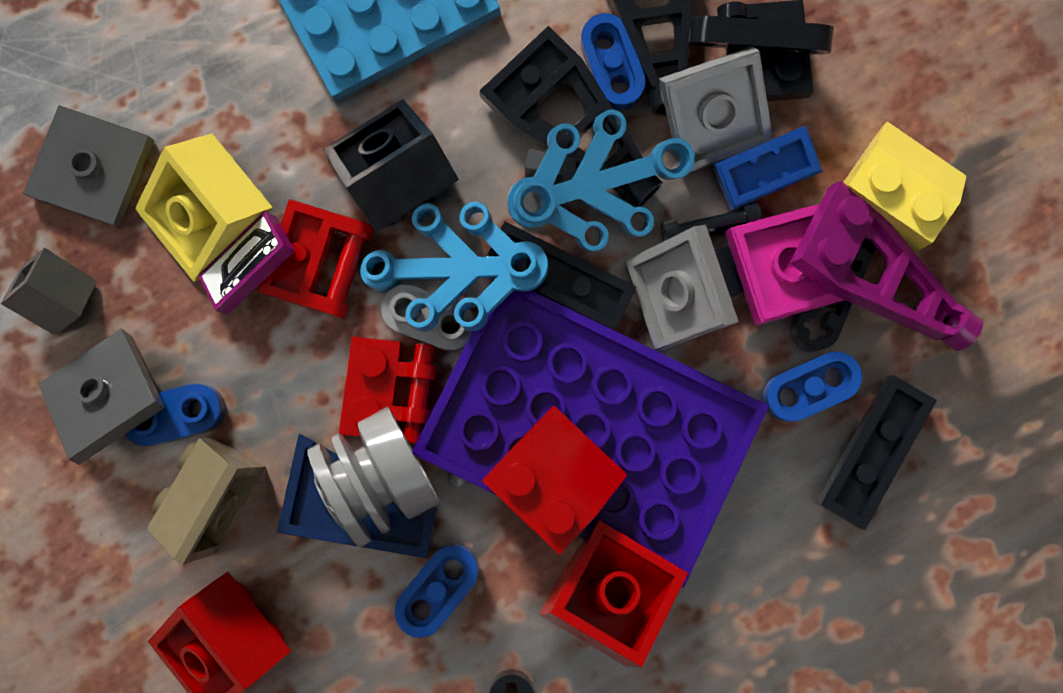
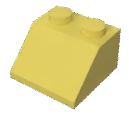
[843,122,967,252]
[135,133,273,282]

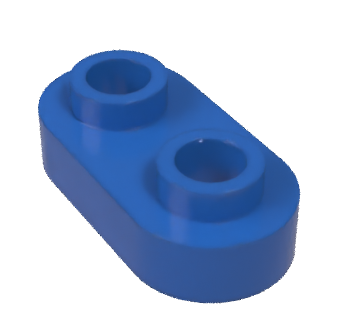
[581,13,645,111]
[763,351,862,422]
[125,384,226,446]
[394,544,479,638]

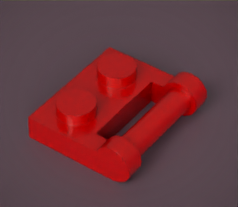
[258,199,374,320]

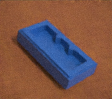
[712,126,823,210]

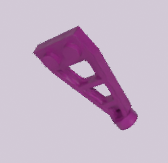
[790,180,983,351]

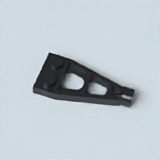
[608,0,693,116]
[479,26,663,207]

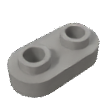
[381,284,475,352]

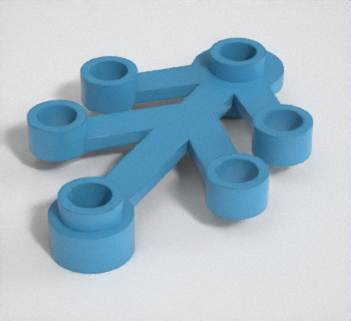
[507,109,695,251]
[360,202,549,332]

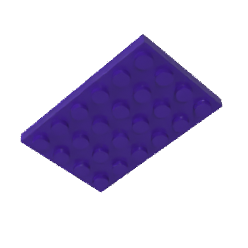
[412,290,769,588]

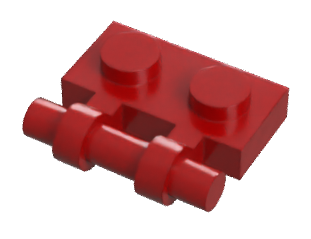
[339,336,437,443]

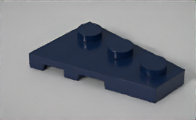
[277,433,438,559]

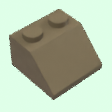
[147,438,266,565]

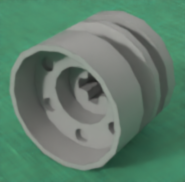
[308,406,440,547]

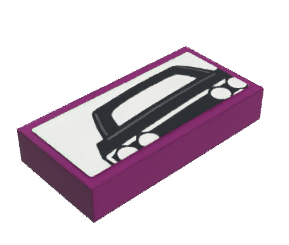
[198,211,295,315]

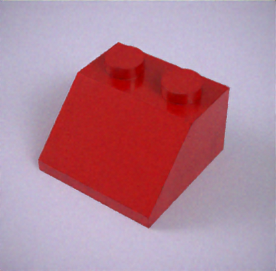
[482,405,627,555]
[539,520,688,667]
[147,571,291,693]

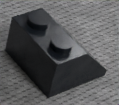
[323,99,459,232]

